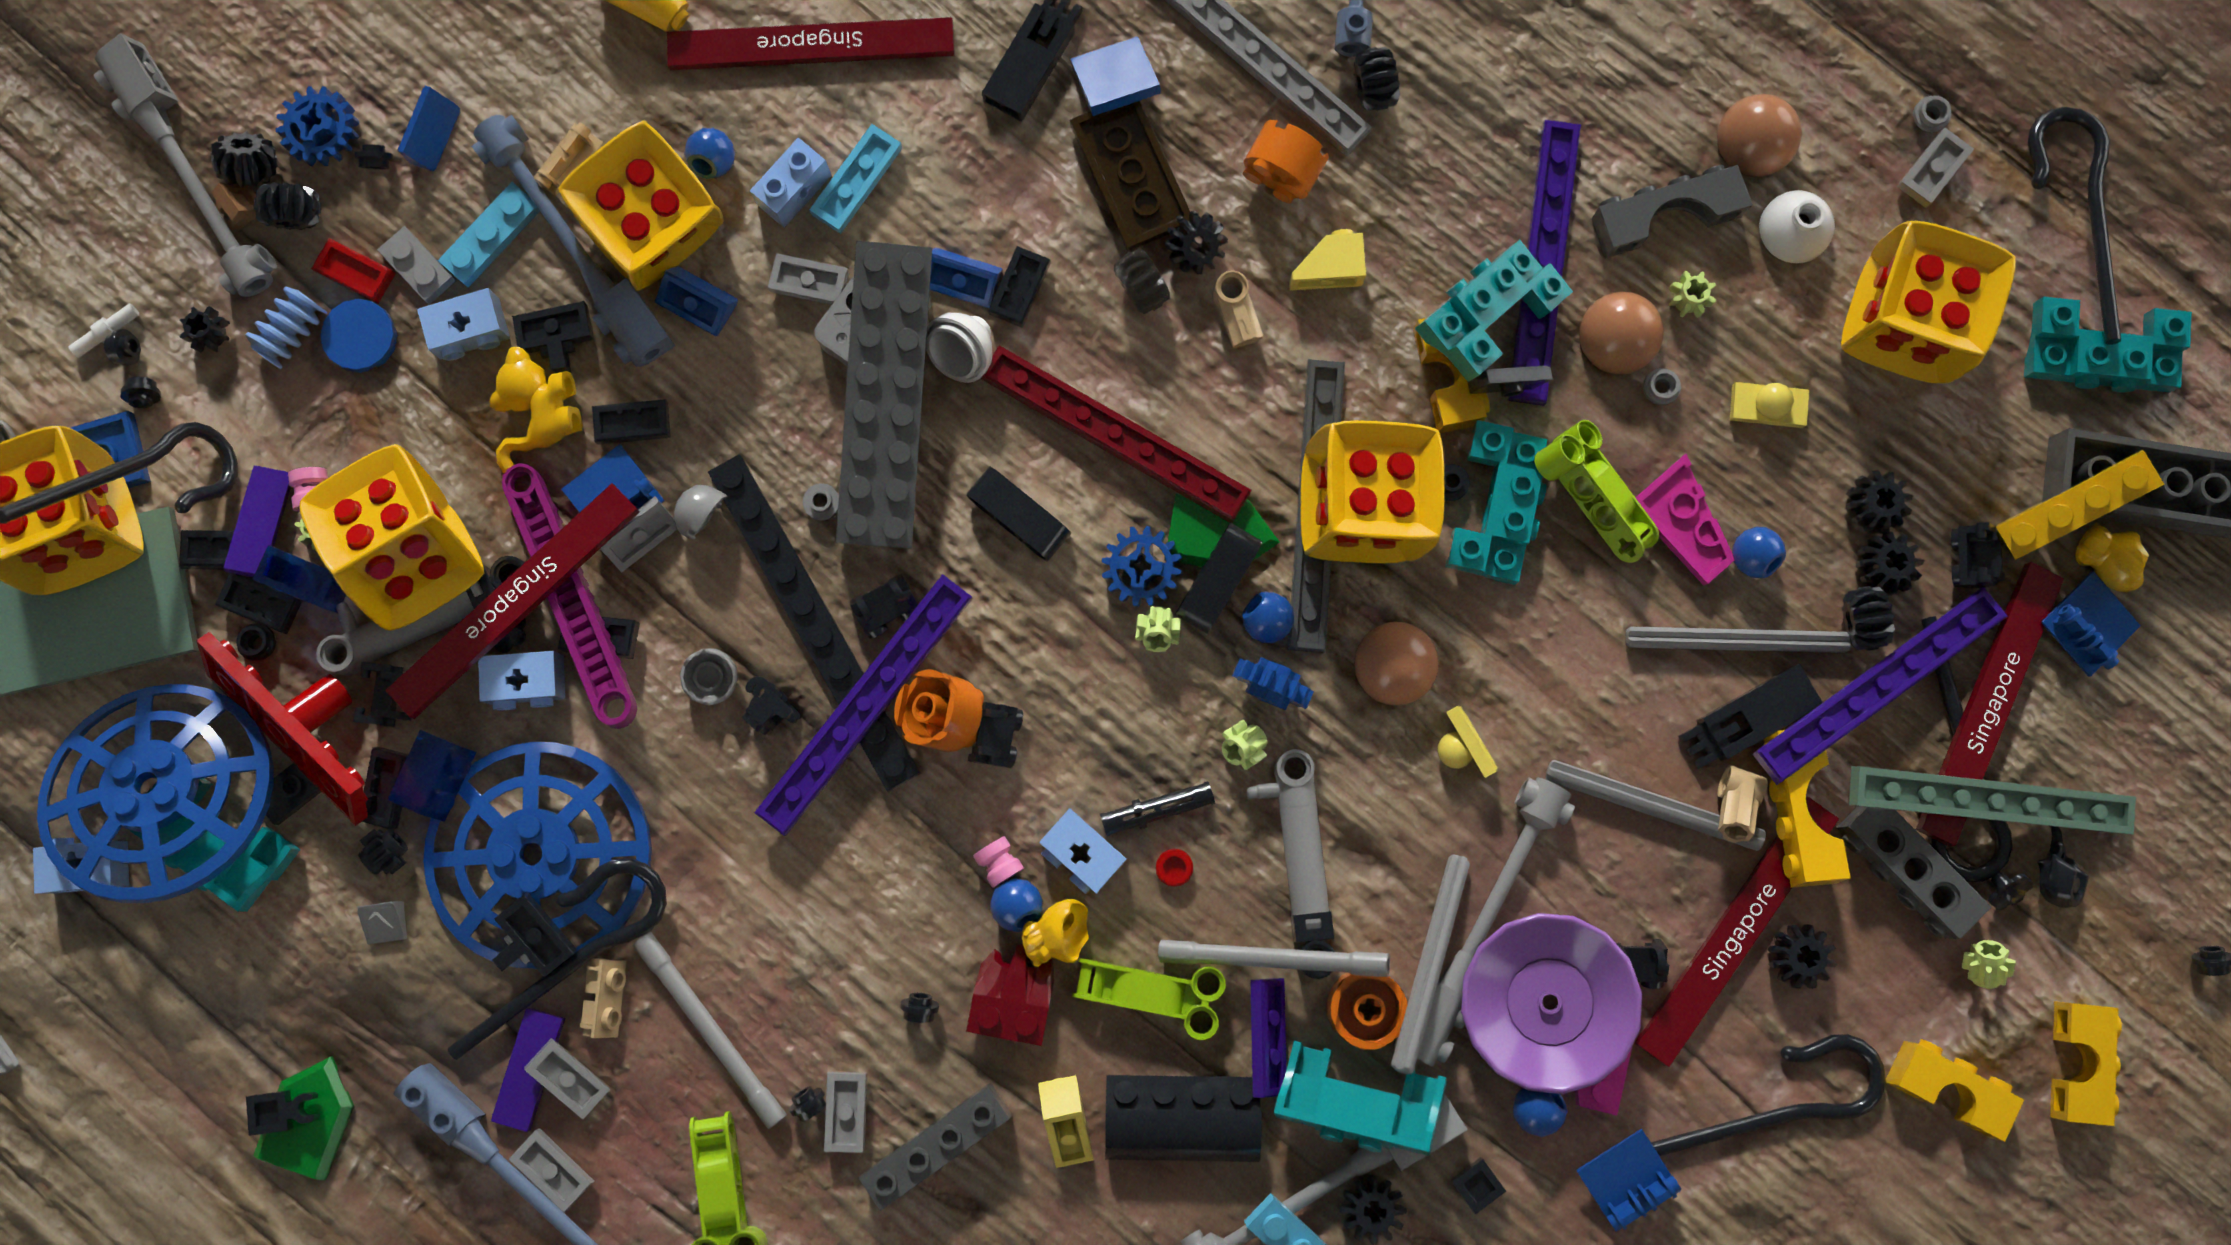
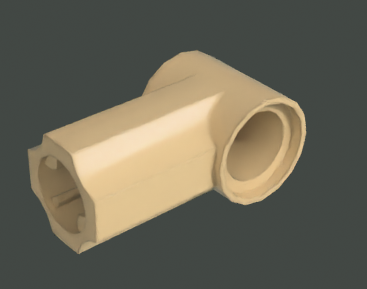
[1213,270,1263,348]
[1717,765,1768,843]

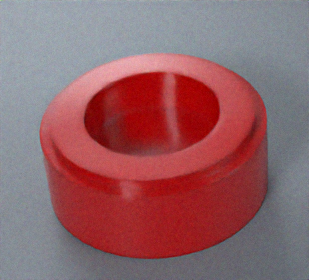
[1155,849,1193,887]

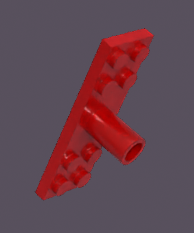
[196,632,368,826]

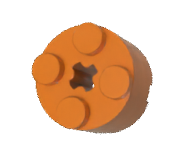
[1242,120,1329,204]
[894,669,984,752]
[1326,973,1408,1050]

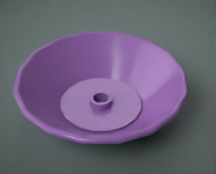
[1461,913,1642,1094]

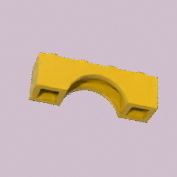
[1996,450,2165,560]
[1763,730,1851,888]

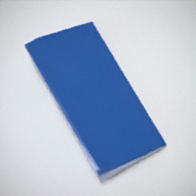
[398,85,460,171]
[929,248,1003,308]
[654,266,738,336]

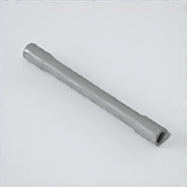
[632,932,787,1129]
[1158,940,1390,977]

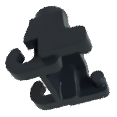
[1951,522,2005,588]
[849,573,918,639]
[352,662,412,727]
[742,676,801,735]
[968,702,1023,768]
[1616,939,1669,989]

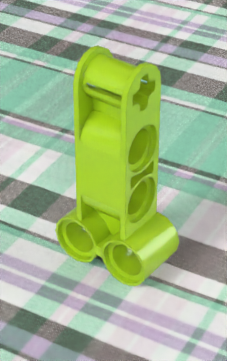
[1534,420,1659,563]
[1072,958,1226,1040]
[689,1111,768,1245]

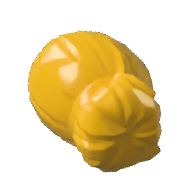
[2075,523,2149,593]
[1021,899,1089,967]

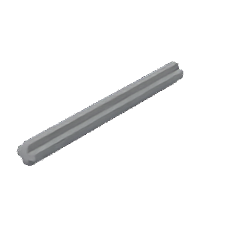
[1625,626,1851,653]
[1545,760,1766,851]
[1391,855,1470,1074]

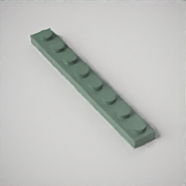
[1849,766,2136,835]

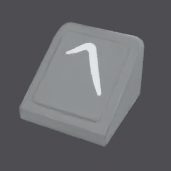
[357,901,407,944]

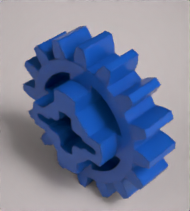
[276,86,360,166]
[1101,526,1183,607]
[1232,657,1314,710]

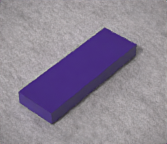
[224,465,291,579]
[1250,978,1287,1098]
[491,1008,566,1132]

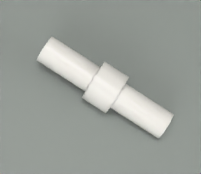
[68,303,140,358]

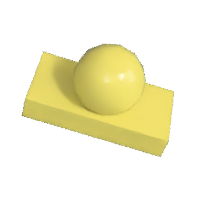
[1730,382,1809,428]
[1437,705,1498,778]

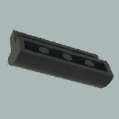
[1105,1075,1262,1162]

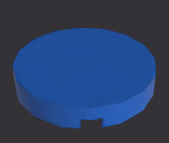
[320,299,398,373]

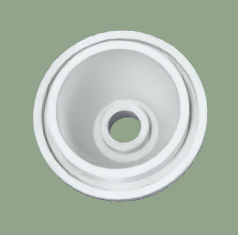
[1759,190,1835,263]
[926,313,992,383]

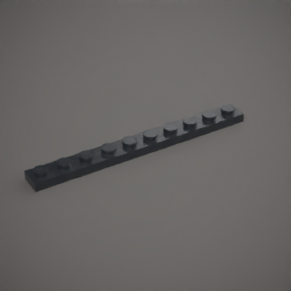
[708,454,921,792]

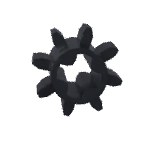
[179,306,230,353]
[358,829,408,875]

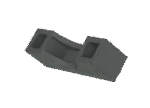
[1591,165,1752,258]

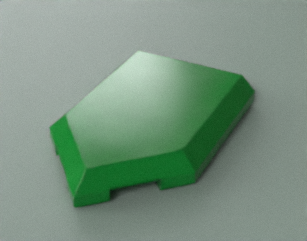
[1165,492,1280,567]
[253,1056,354,1180]

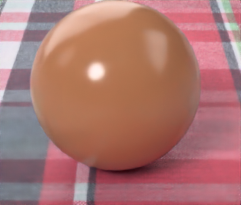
[1717,94,1802,177]
[1579,292,1664,375]
[1354,622,1439,706]

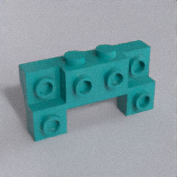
[1415,240,1573,382]
[2024,296,2192,393]
[1445,420,1548,585]
[129,778,301,912]
[1274,1041,1447,1156]

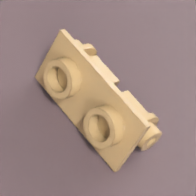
[534,122,604,198]
[580,958,626,1038]

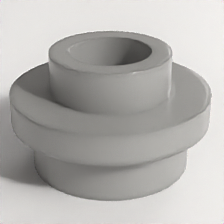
[1913,96,1951,132]
[1643,368,1681,405]
[803,483,839,521]

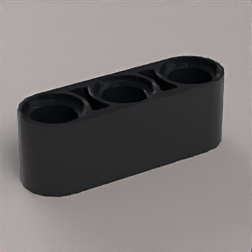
[965,466,1071,562]
[1175,522,1263,634]

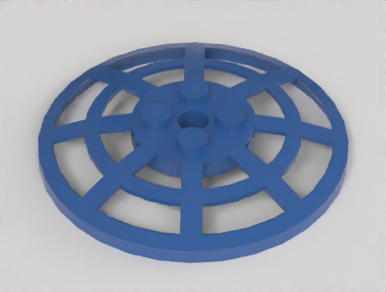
[37,684,274,904]
[423,742,652,969]

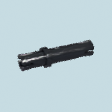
[1100,781,1215,836]

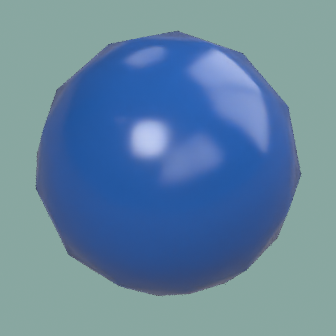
[684,128,736,179]
[1732,526,1786,579]
[1242,591,1295,644]
[990,878,1043,932]
[1513,1088,1568,1137]

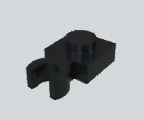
[246,1090,320,1136]

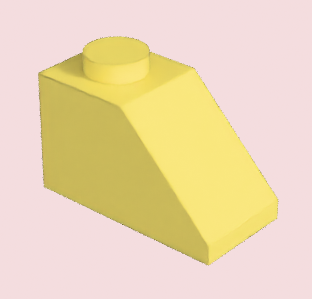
[1289,229,1366,291]
[1038,1075,1094,1168]

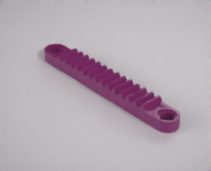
[502,463,637,729]

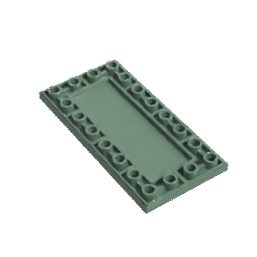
[0,506,199,697]

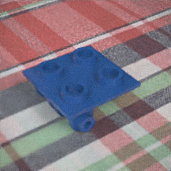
[561,444,665,513]
[2041,571,2141,677]
[1576,1129,1681,1232]

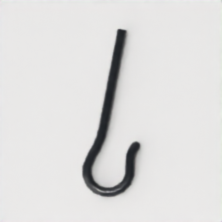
[2027,107,2121,345]
[0,422,238,524]
[1921,616,2013,882]
[448,858,667,1060]
[1651,1034,1886,1156]

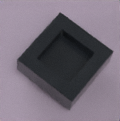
[1450,1157,1506,1214]

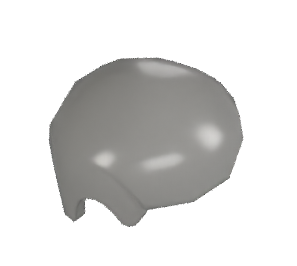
[674,485,727,540]
[680,648,738,705]

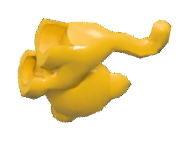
[490,347,583,474]

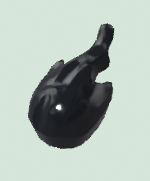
[2037,826,2089,908]

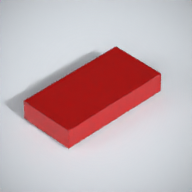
[311,238,396,304]

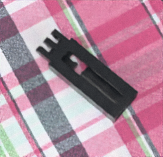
[982,0,1083,122]
[1678,664,1823,769]

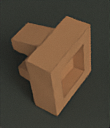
[212,183,257,230]

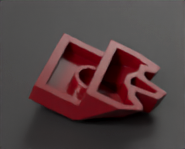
[966,943,1055,1046]

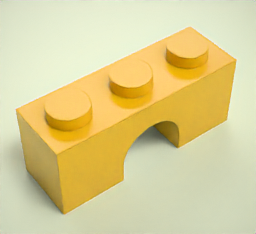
[1413,318,1490,433]
[2050,1001,2122,1126]
[1886,1039,2024,1142]

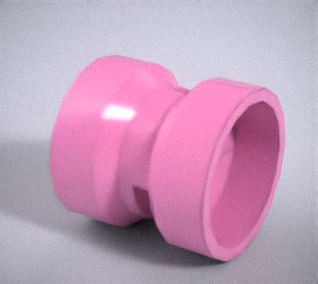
[288,467,328,512]
[973,836,1025,888]

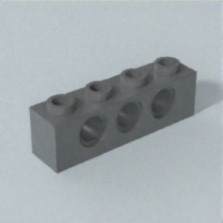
[1836,806,1992,939]
[859,1082,1012,1211]

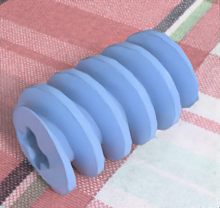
[245,286,328,369]

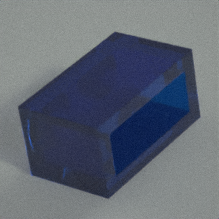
[253,545,346,614]
[388,730,477,822]

